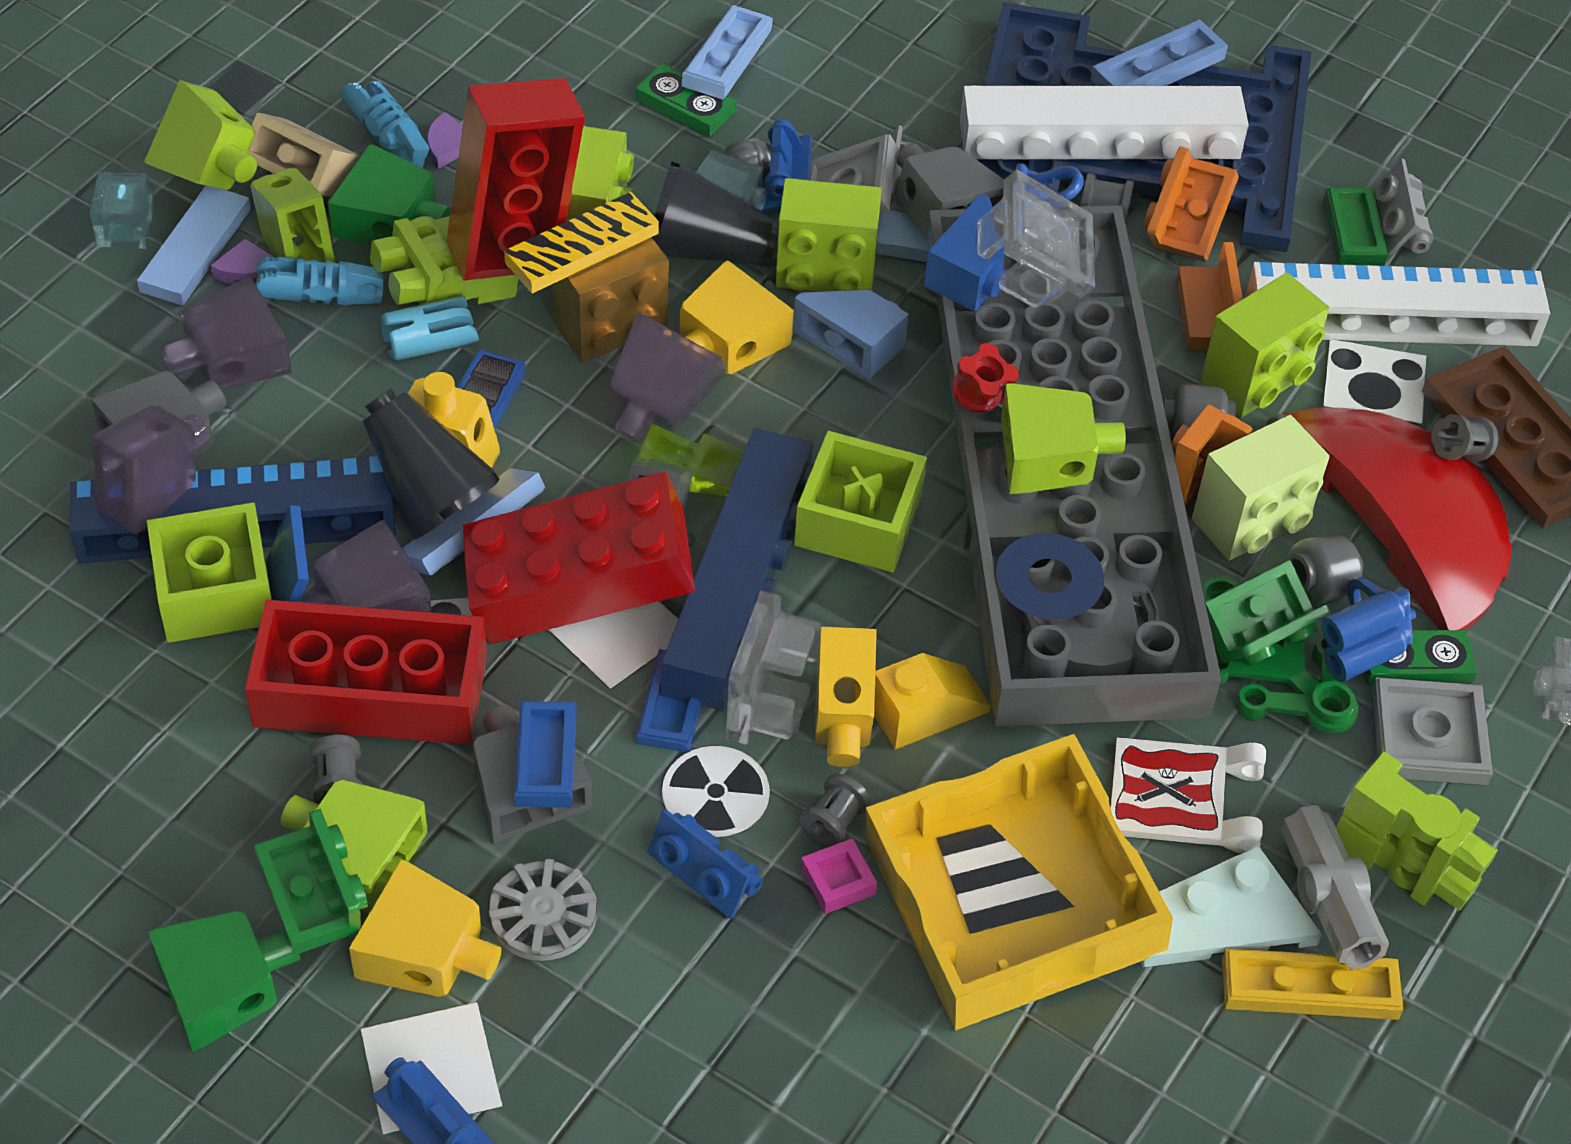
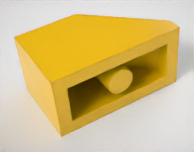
[874,653,991,750]

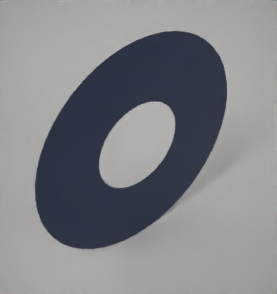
[996,533,1104,619]

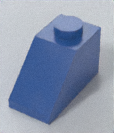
[924,194,1007,312]

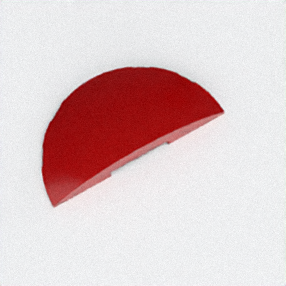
[1283,407,1512,630]

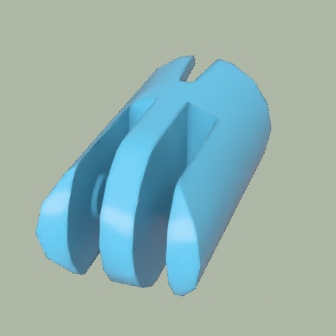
[381,295,479,361]

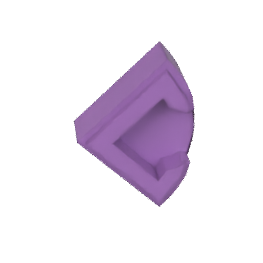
[428,112,463,169]
[210,239,271,284]

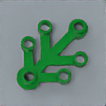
[1202,577,1358,733]

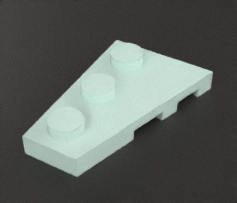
[1139,846,1322,967]

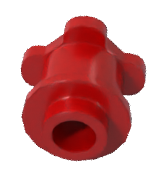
[951,343,1019,413]

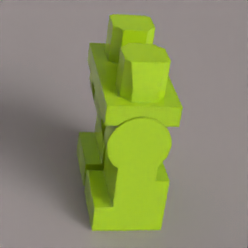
[370,216,519,305]
[1336,751,1498,911]

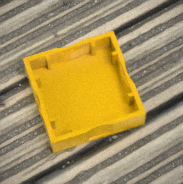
[866,734,1173,1031]

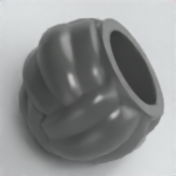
[723,138,772,186]

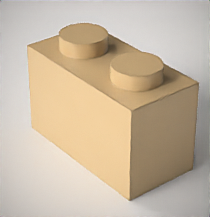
[247,112,361,197]

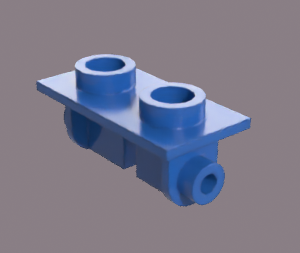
[763,119,812,213]
[647,809,764,919]
[372,1057,494,1144]

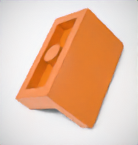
[1176,242,1243,351]

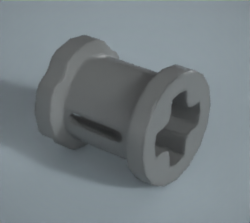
[1081,173,1134,223]
[1431,414,1499,462]
[310,734,363,804]
[799,773,871,847]

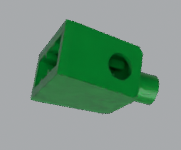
[328,144,451,245]
[148,910,301,1052]

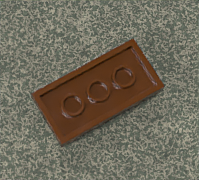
[1422,346,1571,529]

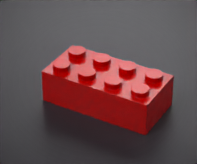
[446,78,585,281]
[462,471,695,645]
[245,600,487,745]

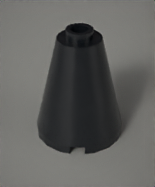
[652,161,779,265]
[362,388,500,540]

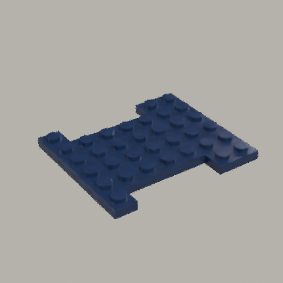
[976,2,1311,252]

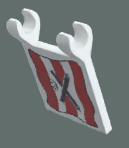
[1111,738,1266,854]

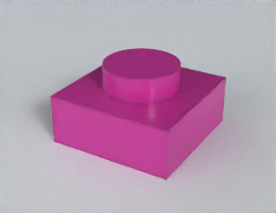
[800,838,877,915]

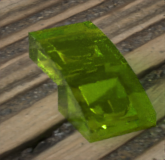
[636,424,745,496]

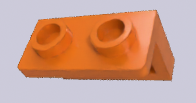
[1144,146,1239,262]
[1172,404,1253,508]

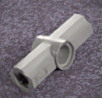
[1281,805,1389,970]

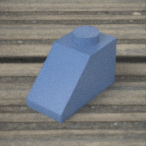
[793,290,909,380]

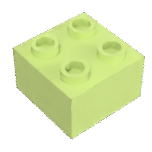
[1192,415,1329,561]

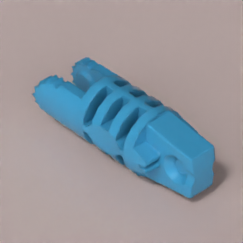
[341,81,429,168]
[255,256,383,305]

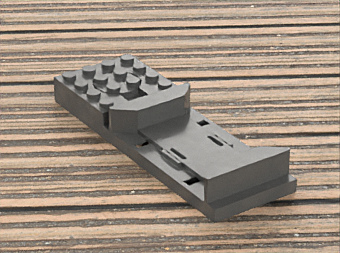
[926,205,1221,727]

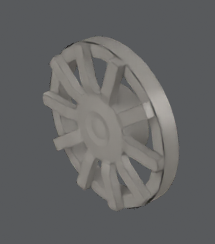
[489,859,597,961]

